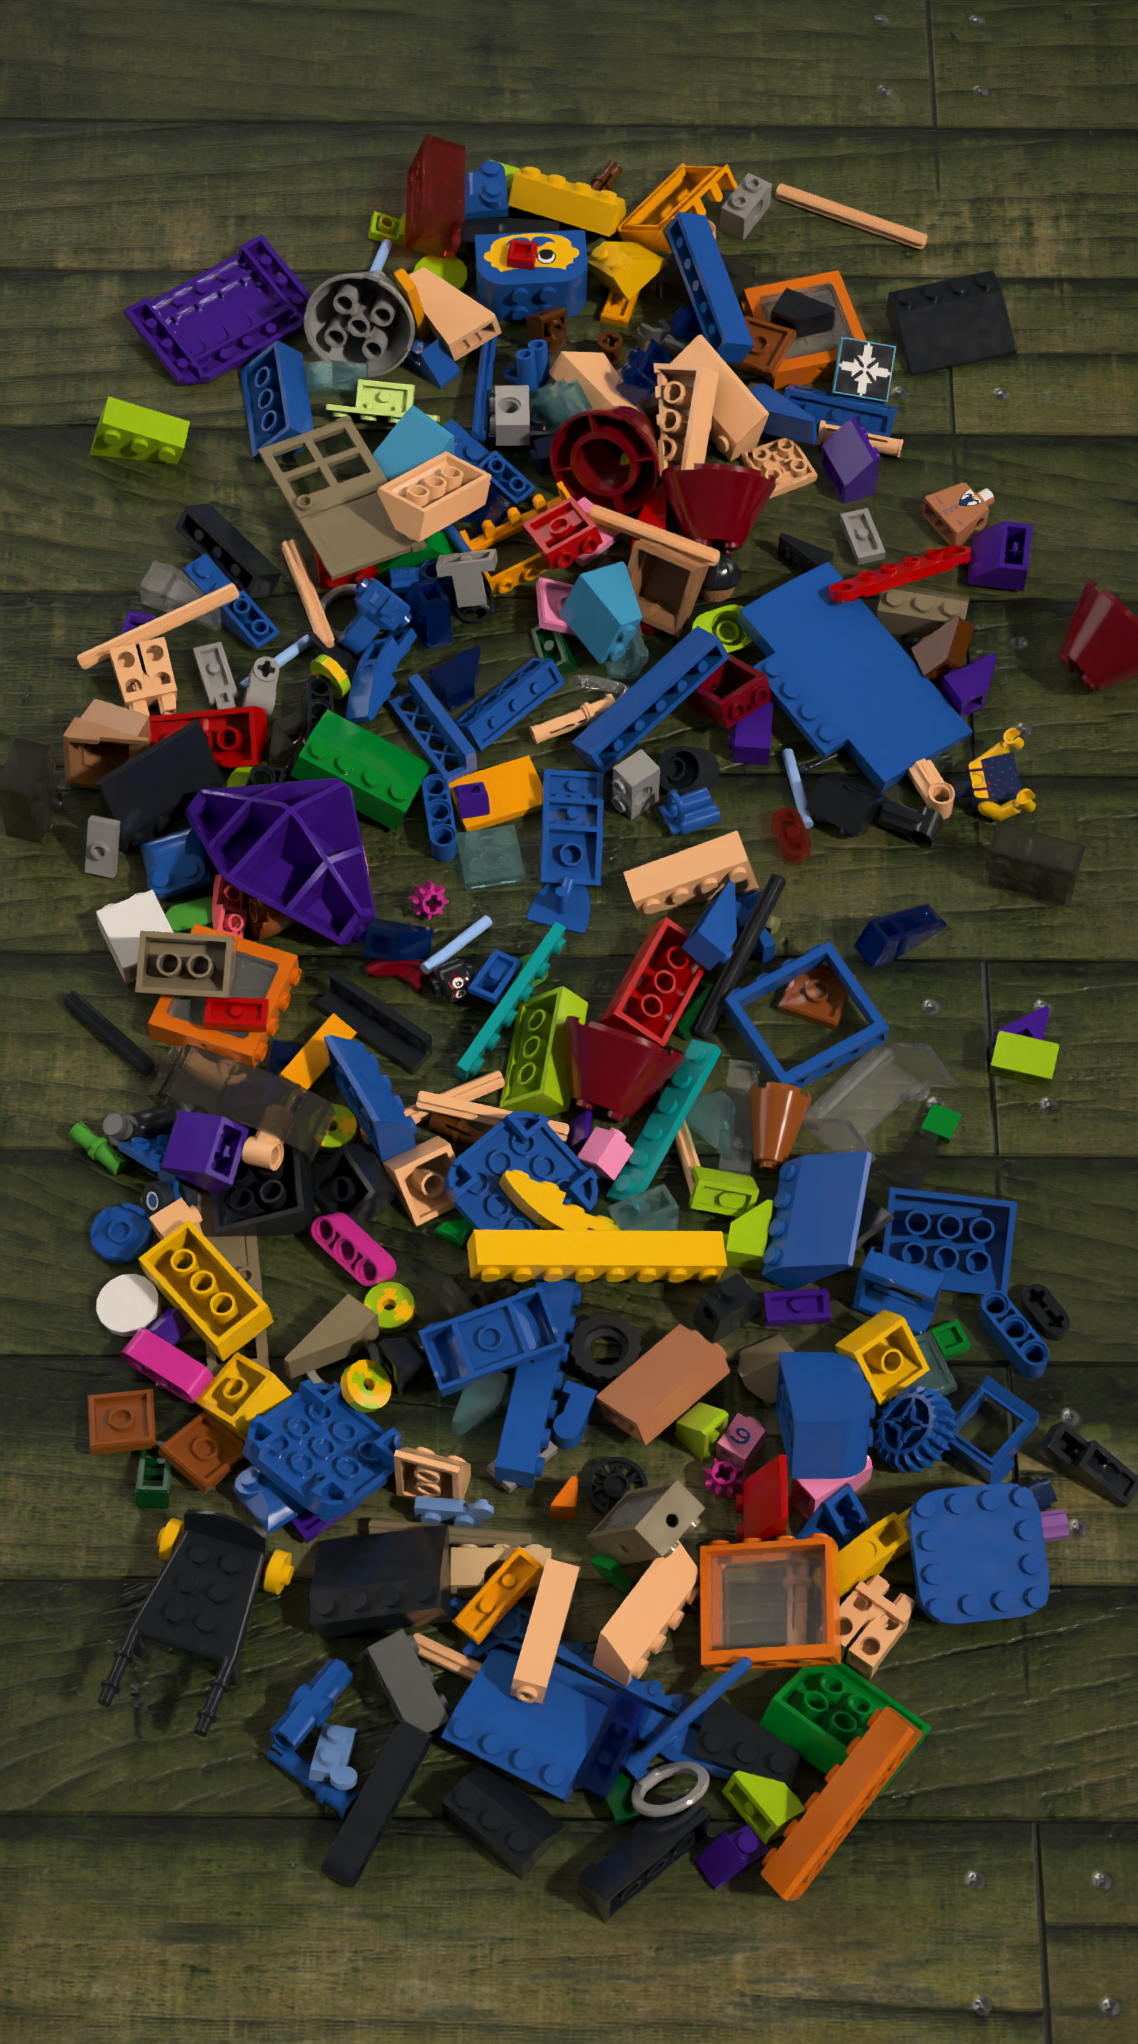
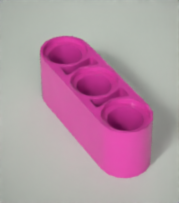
[311,1212,396,1286]
[120,1328,214,1404]

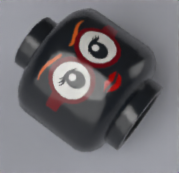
[430,959,476,1004]

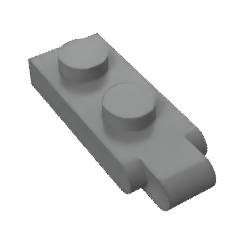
[193,642,239,709]

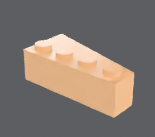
[654,363,719,477]
[623,831,759,916]

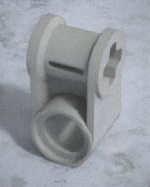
[242,656,279,717]

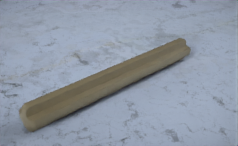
[368,1518,532,1548]

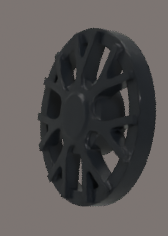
[586,1456,648,1515]

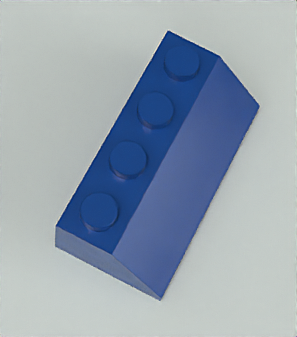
[240,340,314,460]
[324,1035,418,1162]

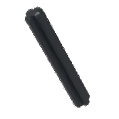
[63,990,156,1076]

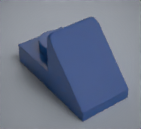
[404,337,460,389]
[467,949,523,1004]

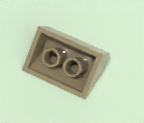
[877,585,970,639]
[135,931,237,999]

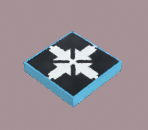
[832,337,896,403]

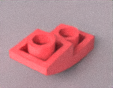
[212,875,248,938]

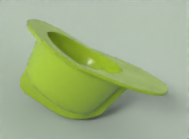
[692,604,753,653]

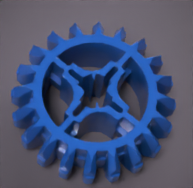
[873,1385,958,1474]

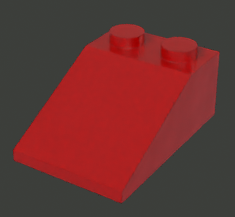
[735,1455,788,1543]

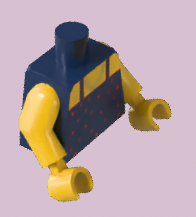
[951,728,1036,821]

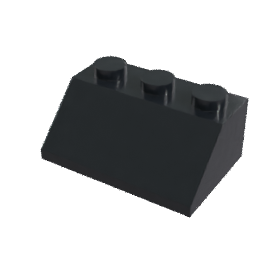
[442,1762,566,1880]

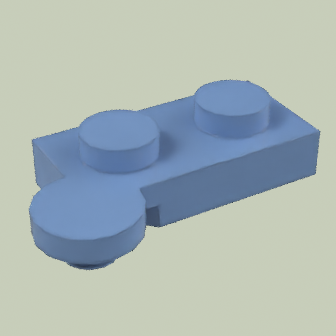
[414,1496,494,1527]
[309,1723,357,1790]

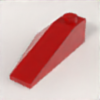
[149,706,268,768]

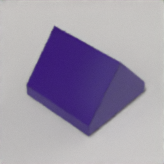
[147,1308,192,1346]

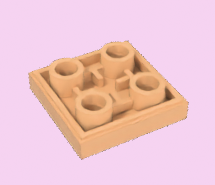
[741,438,817,499]

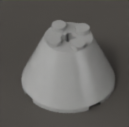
[304,270,415,378]

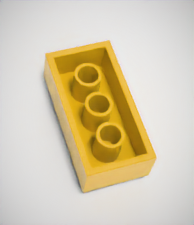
[138,1219,274,1362]

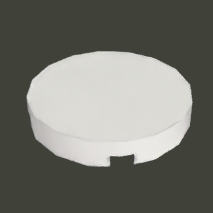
[96,1274,161,1337]

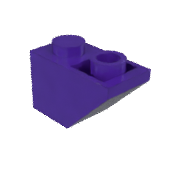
[941,653,997,718]

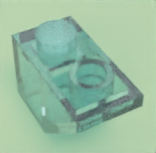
[529,378,593,426]

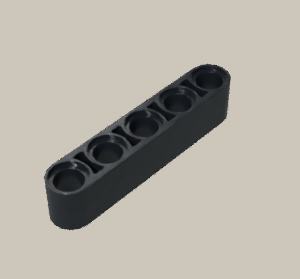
[321,1720,433,1888]

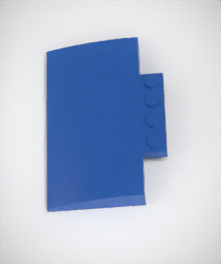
[737,562,973,793]

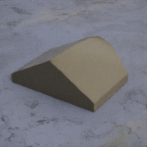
[737,1334,795,1407]

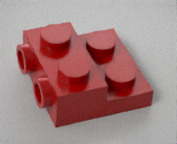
[522,497,603,570]

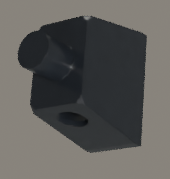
[693,1273,761,1344]

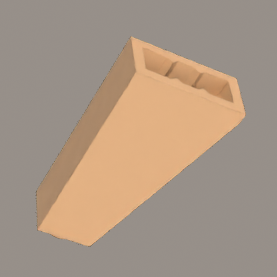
[409,267,502,361]
[549,351,651,423]
[510,1558,580,1704]

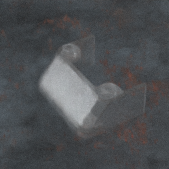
[803,1043,955,1163]

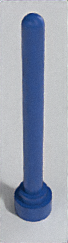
[620,1657,752,1781]

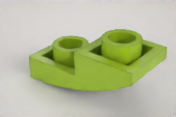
[368,211,429,246]

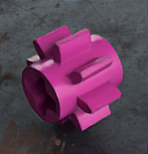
[409,880,449,920]
[703,1458,743,1500]

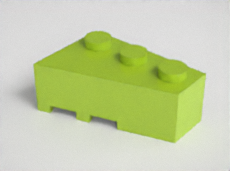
[90,396,190,464]

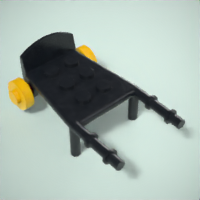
[97,1509,294,1737]

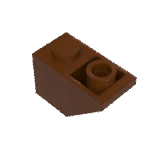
[526,306,567,354]
[911,616,974,684]

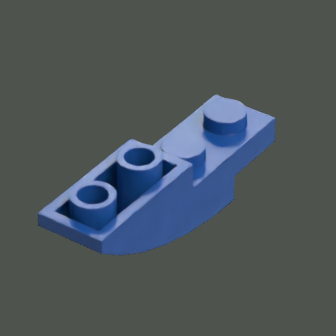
[443,419,536,507]
[182,553,280,650]
[346,627,417,723]

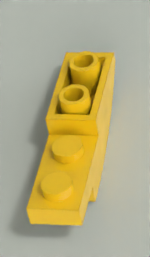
[499,1170,622,1231]
[812,1507,911,1598]

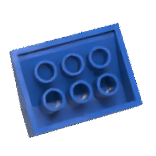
[762,1151,872,1291]
[882,1187,1017,1296]
[441,1649,613,1803]

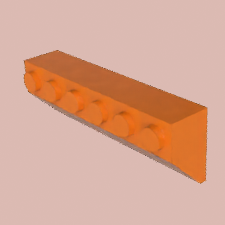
[760,1706,924,1901]

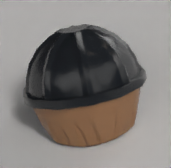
[698,552,741,602]

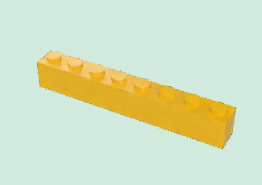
[467,1230,727,1283]

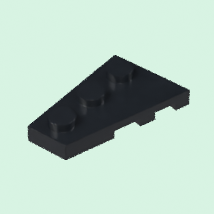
[692,1697,801,1789]

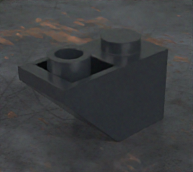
[770,287,836,339]

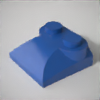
[450,161,508,220]
[140,827,214,902]
[233,1465,307,1535]

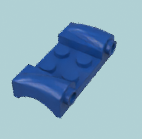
[418,1286,565,1397]

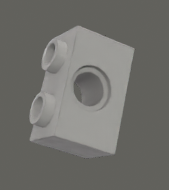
[720,173,772,241]
[490,385,530,446]
[612,749,660,820]

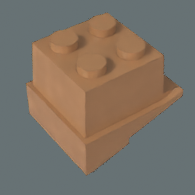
[627,539,710,638]
[63,699,150,789]

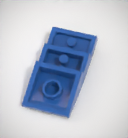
[540,769,604,887]

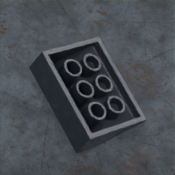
[886,270,1017,377]
[97,719,223,854]
[211,1102,316,1237]
[310,1524,452,1639]

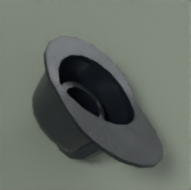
[656,746,720,794]

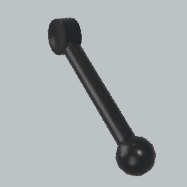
[799,748,849,775]

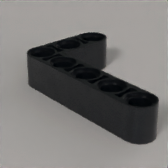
[245,674,334,786]

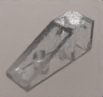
[139,560,222,631]

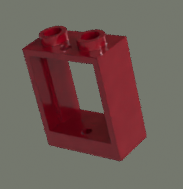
[685,653,773,729]

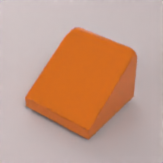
[550,1476,578,1520]

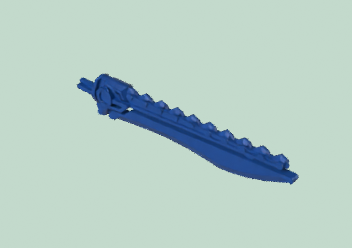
[451,1596,793,1788]

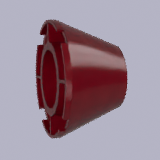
[550,406,660,515]

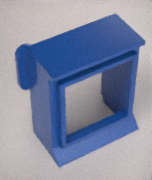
[852,1247,946,1340]
[944,1375,1039,1484]

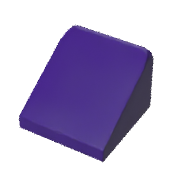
[454,782,490,819]
[566,1110,592,1152]

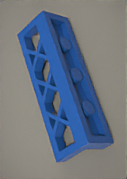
[784,384,899,438]
[454,657,565,751]
[388,674,477,783]

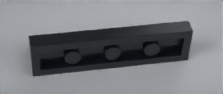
[317,970,432,1075]

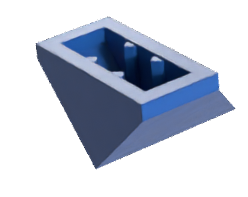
[795,1483,872,1551]

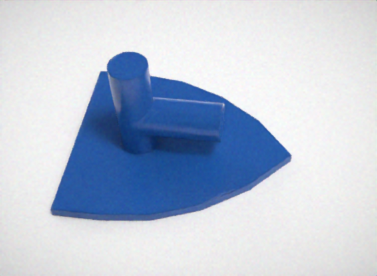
[526,877,591,935]

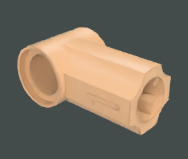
[907,758,955,820]
[242,1105,295,1171]

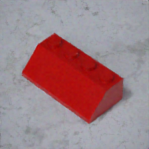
[599,917,706,1048]

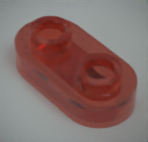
[771,807,812,863]

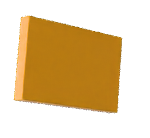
[449,755,543,834]

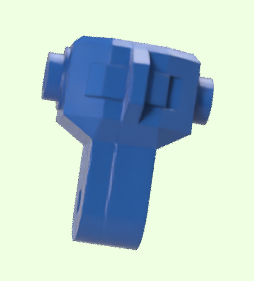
[338,577,412,657]

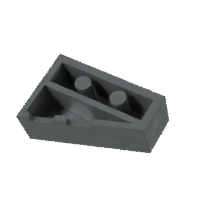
[360,1629,451,1733]

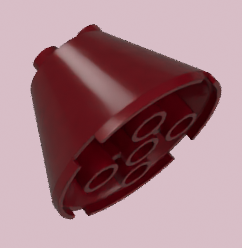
[661,463,776,556]
[1059,579,1138,694]
[565,1016,685,1123]

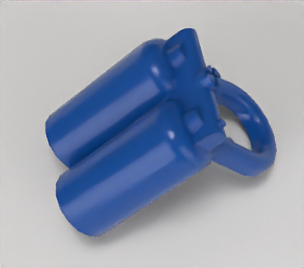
[503,339,550,396]
[658,787,721,836]

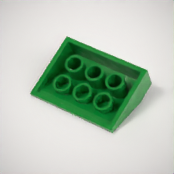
[290,709,431,831]
[759,1662,932,1807]

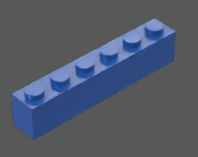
[665,212,754,364]
[571,626,730,774]

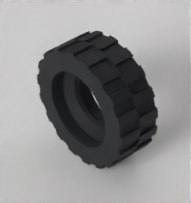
[570,1313,642,1389]

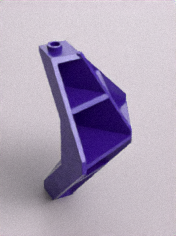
[184,778,376,945]

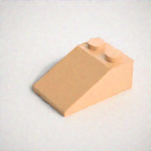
[394,1447,471,1500]

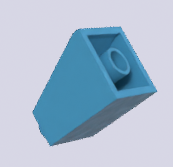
[367,405,455,482]
[559,561,642,664]

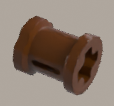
[598,331,623,367]

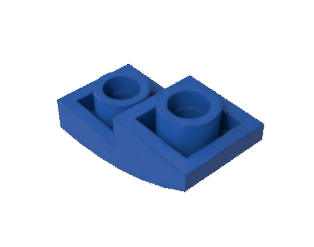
[736,901,775,963]

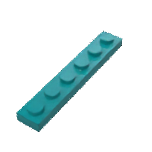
[455,922,567,1082]
[606,1039,722,1209]

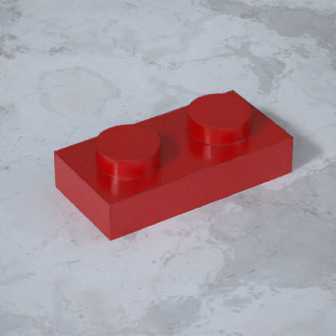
[204,997,269,1032]

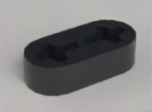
[1021,1284,1070,1341]

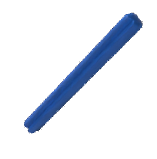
[472,320,498,441]

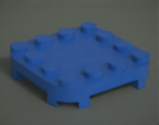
[443,1110,598,1230]
[242,1379,402,1522]
[905,1483,1050,1626]

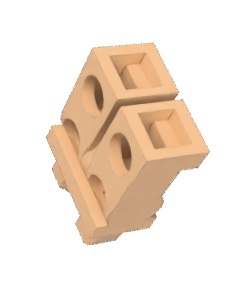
[109,637,178,716]
[817,1574,915,1680]

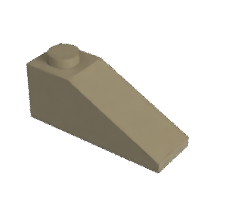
[284,1294,379,1379]

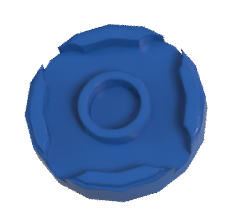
[90,1203,154,1265]

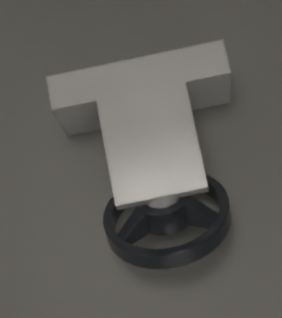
[436,548,498,624]

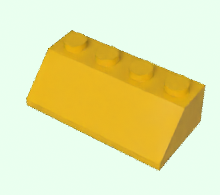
[508,167,627,237]

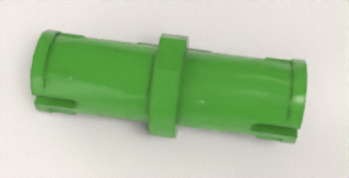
[68,1122,128,1175]

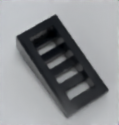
[778,533,834,573]

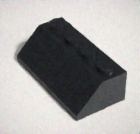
[577,1794,711,1923]

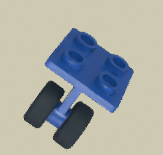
[118,1135,198,1217]

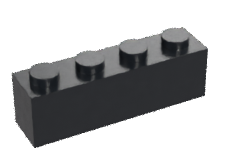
[448,215,560,260]
[175,504,282,599]

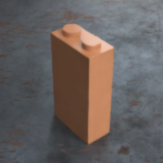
[595,1324,730,1445]

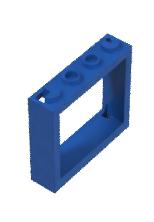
[724,941,890,1088]

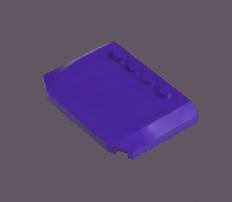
[124,234,311,385]

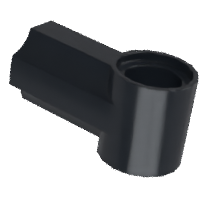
[878,800,943,847]

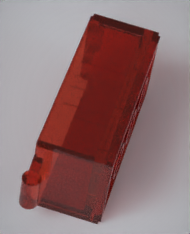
[405,134,466,259]

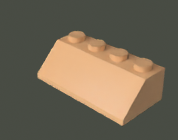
[670,334,769,461]
[377,451,492,542]
[592,1540,700,1687]

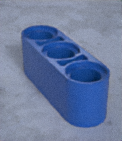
[422,774,457,862]
[978,1291,1050,1379]

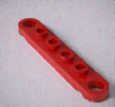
[829,545,971,603]

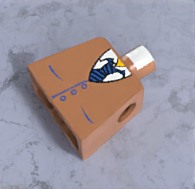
[922,483,995,546]

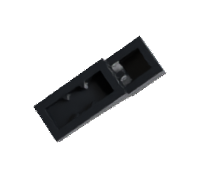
[1036,1421,1138,1508]

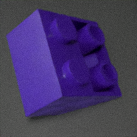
[820,417,881,504]
[967,521,1033,591]
[160,1111,249,1194]

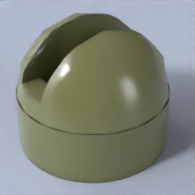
[765,916,782,936]

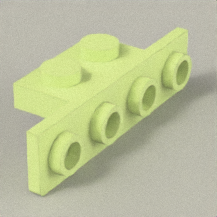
[325,379,440,423]

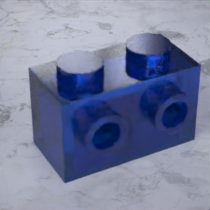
[615,338,672,406]

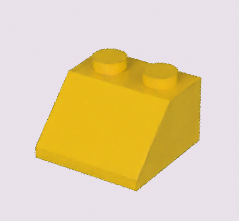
[587,241,668,301]
[835,1309,930,1406]
[195,1352,293,1441]

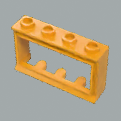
[617,163,738,252]
[460,481,585,597]

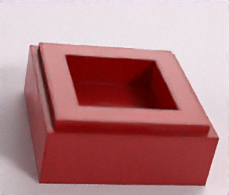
[507,240,538,270]

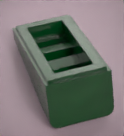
[135,1441,172,1509]

